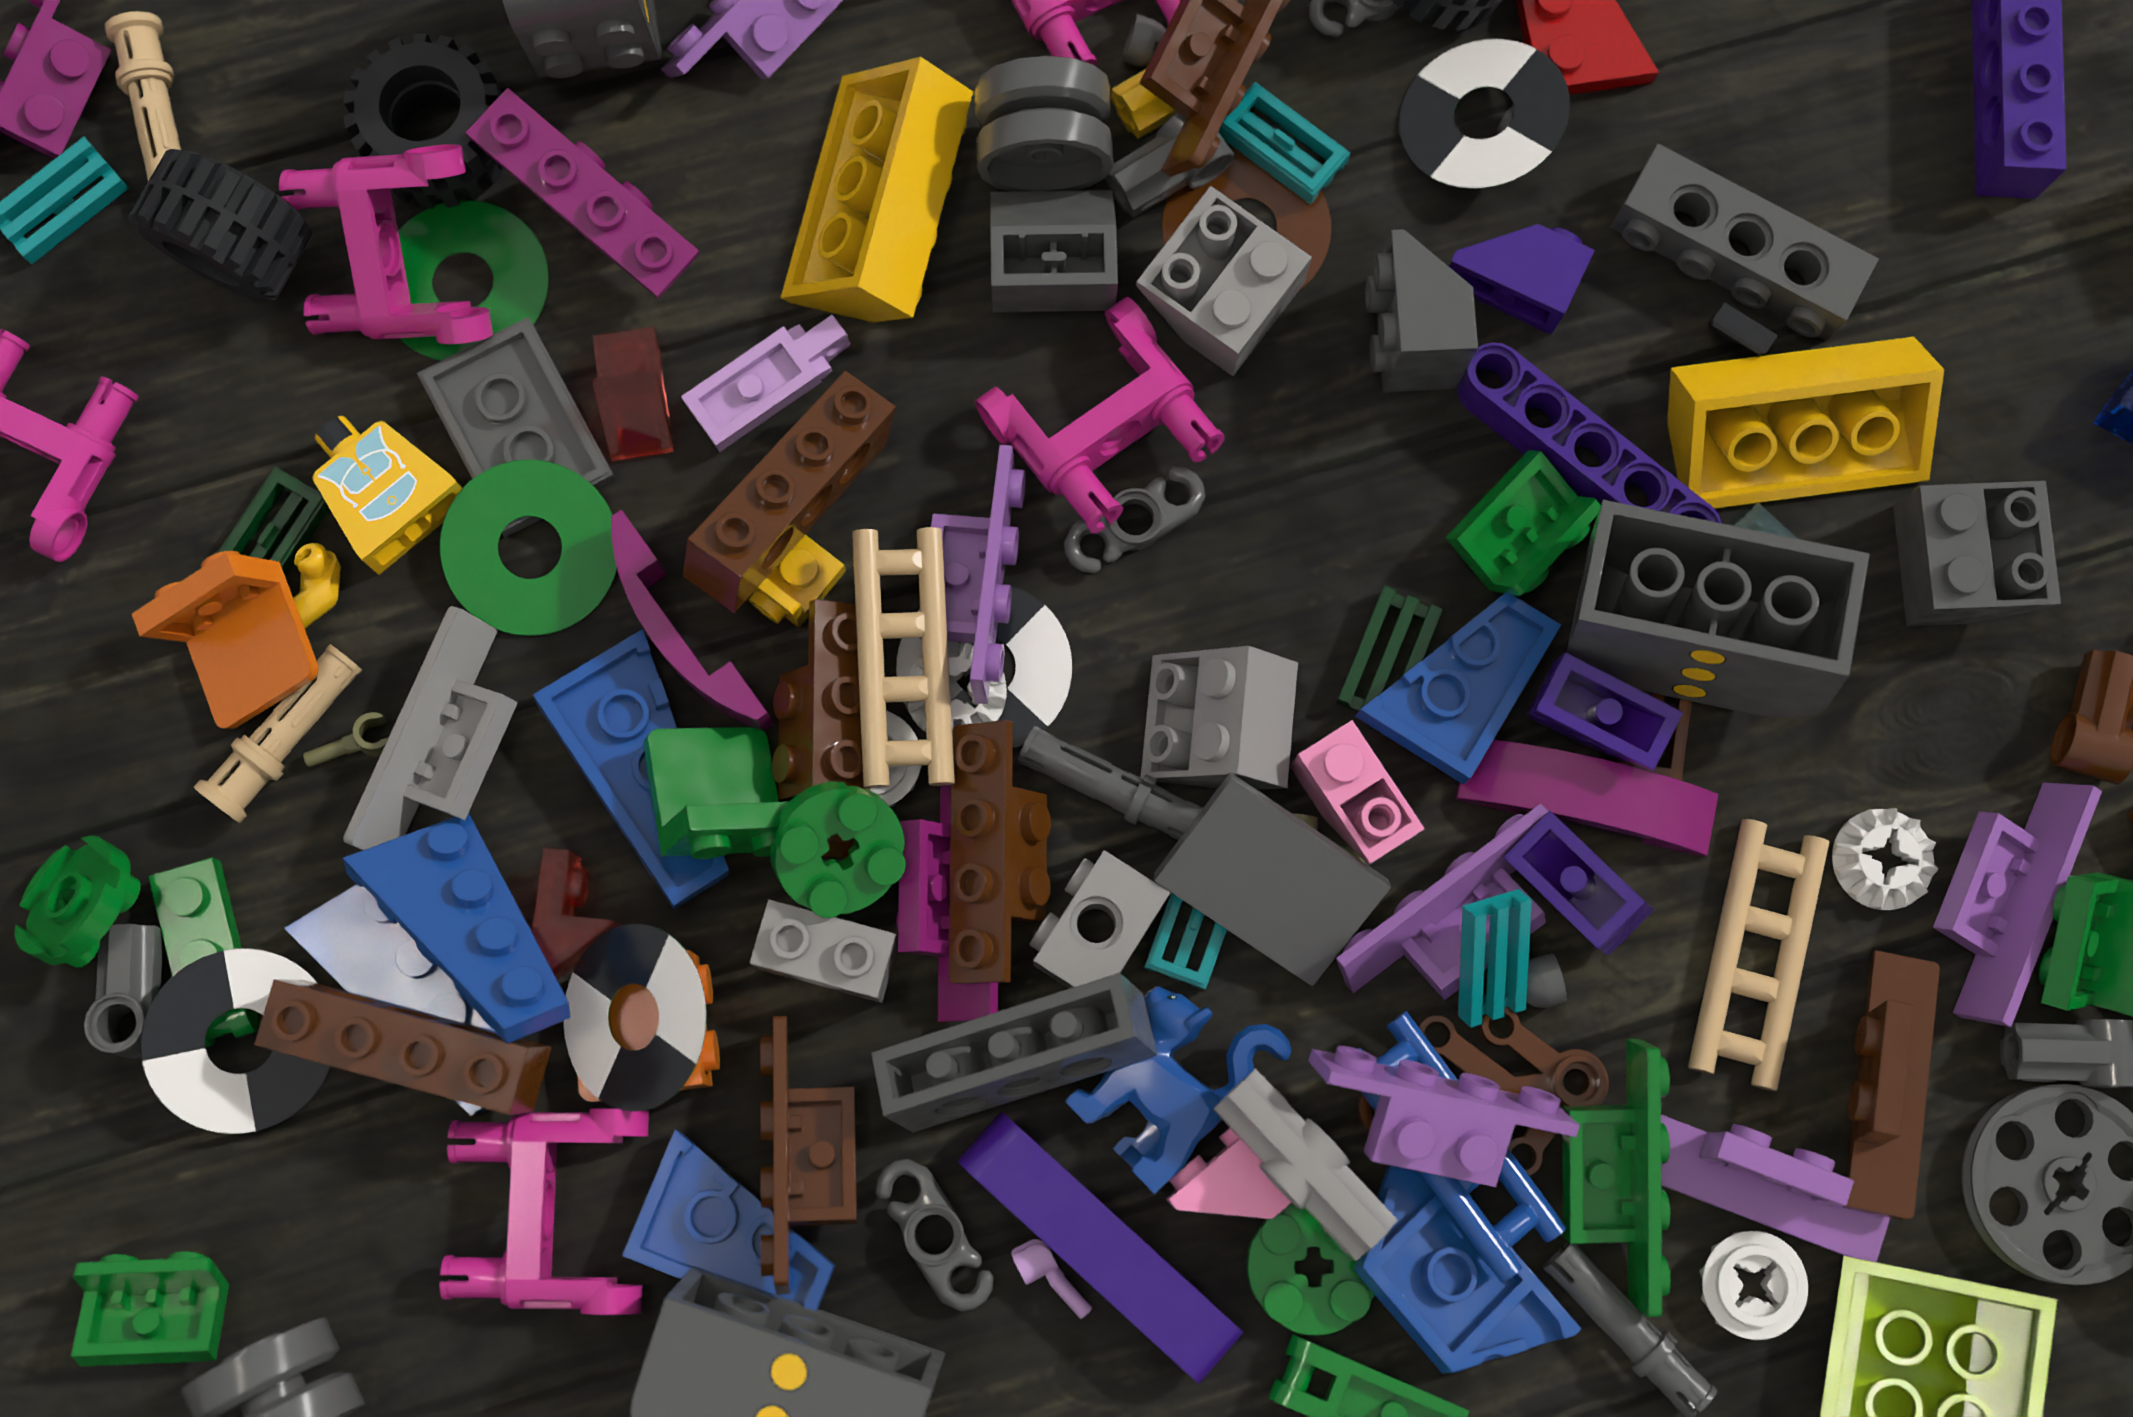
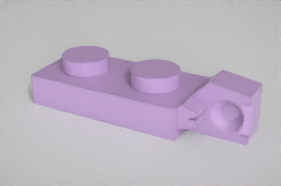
[681,314,850,452]

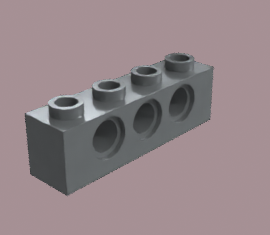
[1610,144,1879,341]
[871,973,1158,1132]

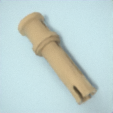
[105,11,181,181]
[193,644,362,823]

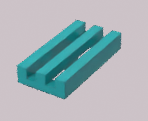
[1218,82,1350,205]
[0,137,129,264]
[1458,889,1532,1028]
[1144,893,1227,991]

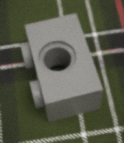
[1030,850,1170,989]
[750,899,898,1003]

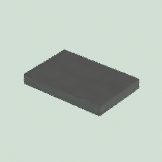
[417,317,616,538]
[1154,772,1391,987]

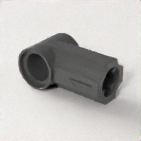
[1105,113,1235,218]
[84,924,163,1059]
[2000,1019,2133,1088]

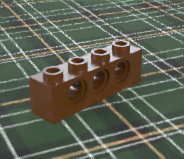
[683,370,896,613]
[254,979,552,1115]

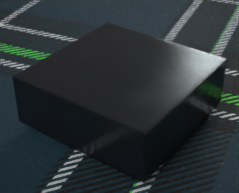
[1708,302,1778,357]

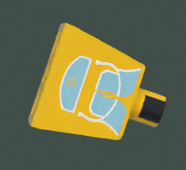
[312,416,462,575]

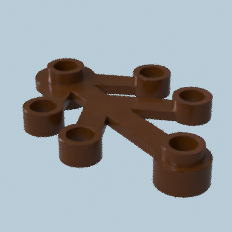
[1356,1007,1609,1176]

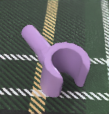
[1011,1239,1092,1319]

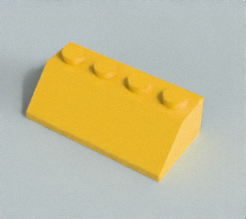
[781,57,973,323]
[1667,337,1944,508]

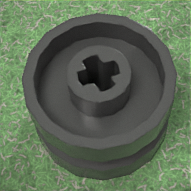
[974,56,1113,192]
[181,1317,365,1417]

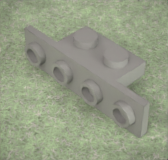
[343,606,518,850]

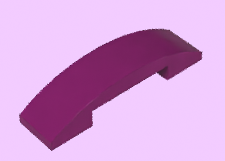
[611,509,774,731]
[1455,740,1719,857]

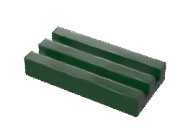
[218,467,330,576]
[1336,585,1443,712]

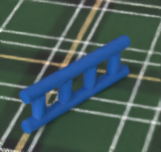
[1358,1011,1567,1282]

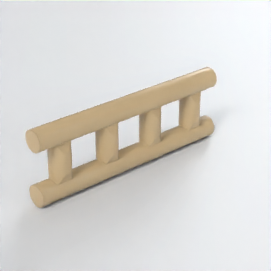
[852,527,955,788]
[1688,819,1829,1091]

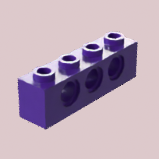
[1972,0,2066,199]

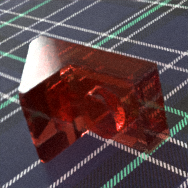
[592,327,674,461]
[532,848,622,980]

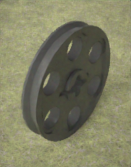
[1961,1084,2133,1285]

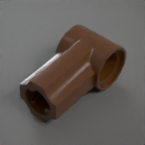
[2050,649,2133,785]

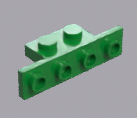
[1562,1039,1671,1317]

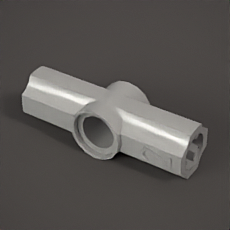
[1213,1069,1397,1261]

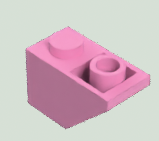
[1290,720,1425,865]
[1165,1128,1291,1219]

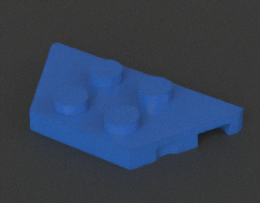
[1354,1165,1581,1374]

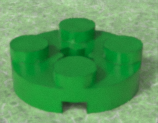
[770,781,906,918]
[15,835,141,968]
[1246,1202,1375,1335]

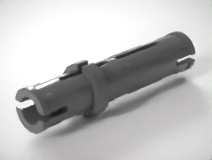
[1017,726,1204,840]
[1542,1242,1717,1417]

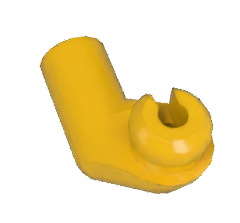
[293,543,341,629]

